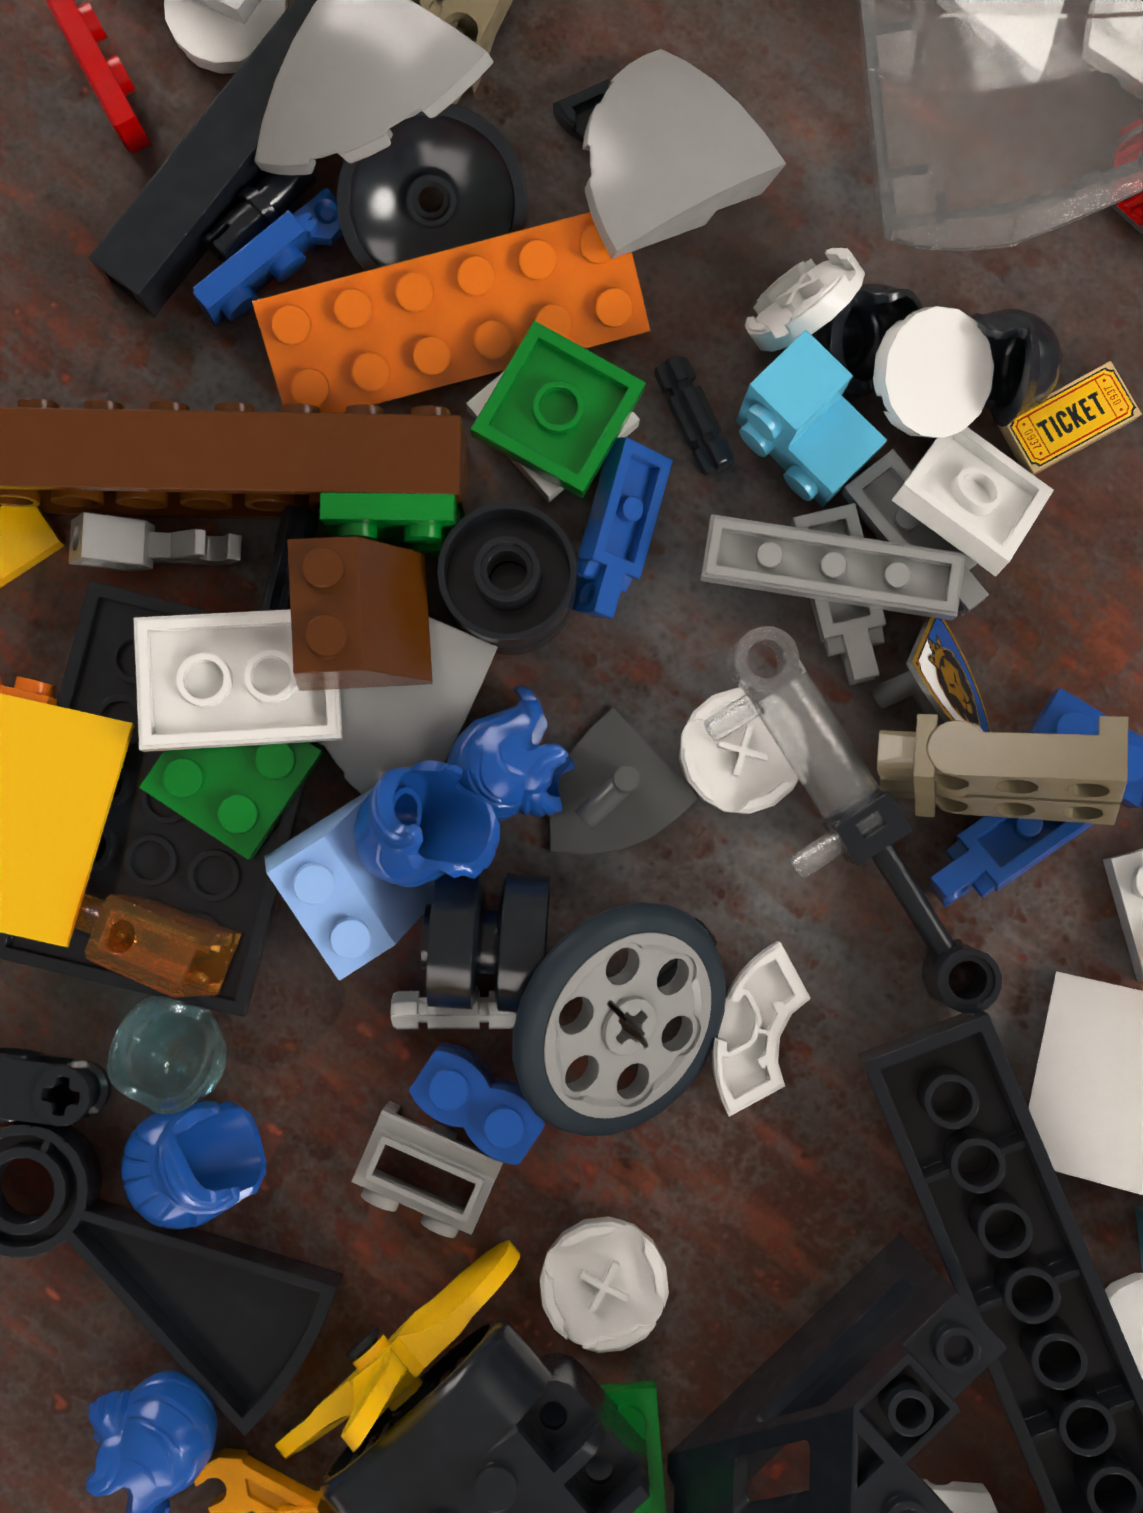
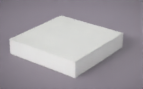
[892,427,1054,577]

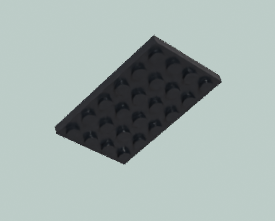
[0,581,317,1017]

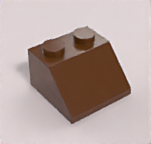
[287,536,433,691]

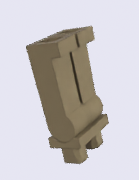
[877,714,1129,825]

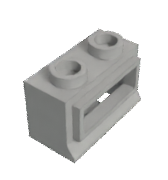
[351,1100,503,1238]

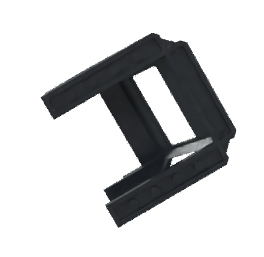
[667,1232,1007,1513]

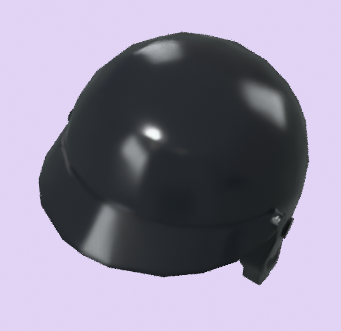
[817,284,923,397]
[971,308,1063,427]

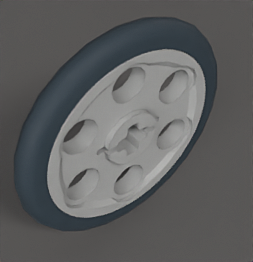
[512,902,726,1136]

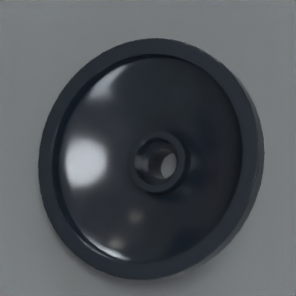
[337,104,527,271]

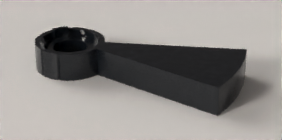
[0,1122,343,1436]

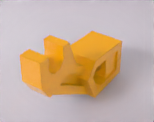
[194,1448,334,1513]

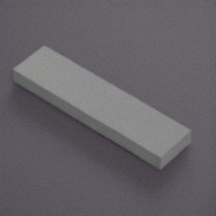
[700,514,966,621]

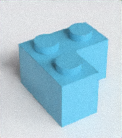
[736,330,887,507]

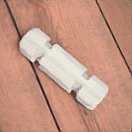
[390,990,517,1029]

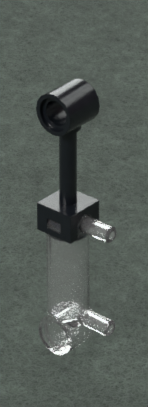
[704,626,1002,1013]

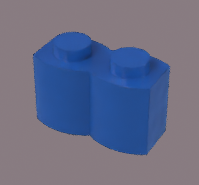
[409,1042,545,1165]

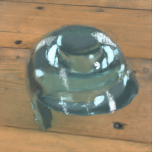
[107,996,227,1115]

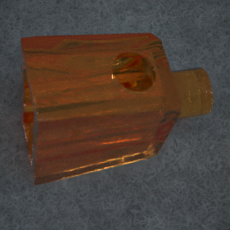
[73,893,241,998]

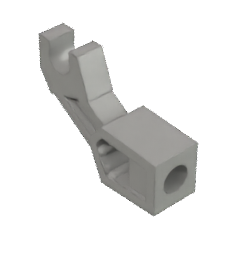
[69,512,242,572]

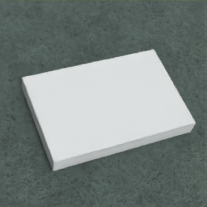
[134,609,343,752]
[1028,971,1143,1195]

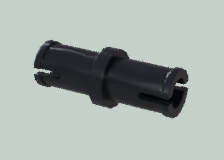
[201,172,317,263]

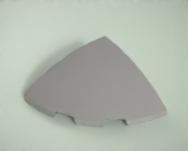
[254,0,494,176]
[582,49,786,259]
[318,617,498,794]

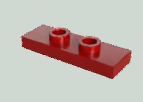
[45,0,152,154]

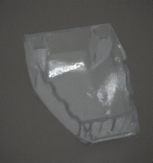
[859,0,1143,252]

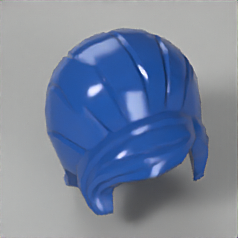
[446,686,575,822]
[354,760,500,887]
[121,1101,266,1230]
[85,1371,218,1513]

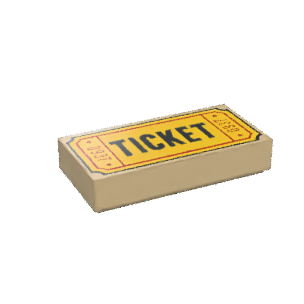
[997,361,1142,475]

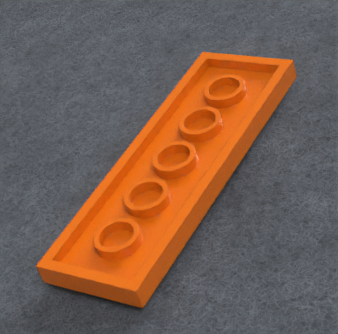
[252,212,650,413]

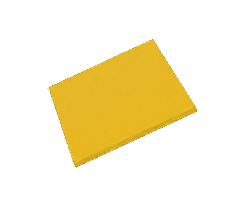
[0,693,134,948]

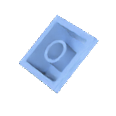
[264,787,435,981]

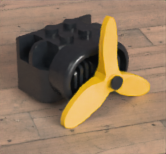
[275,1240,650,1513]

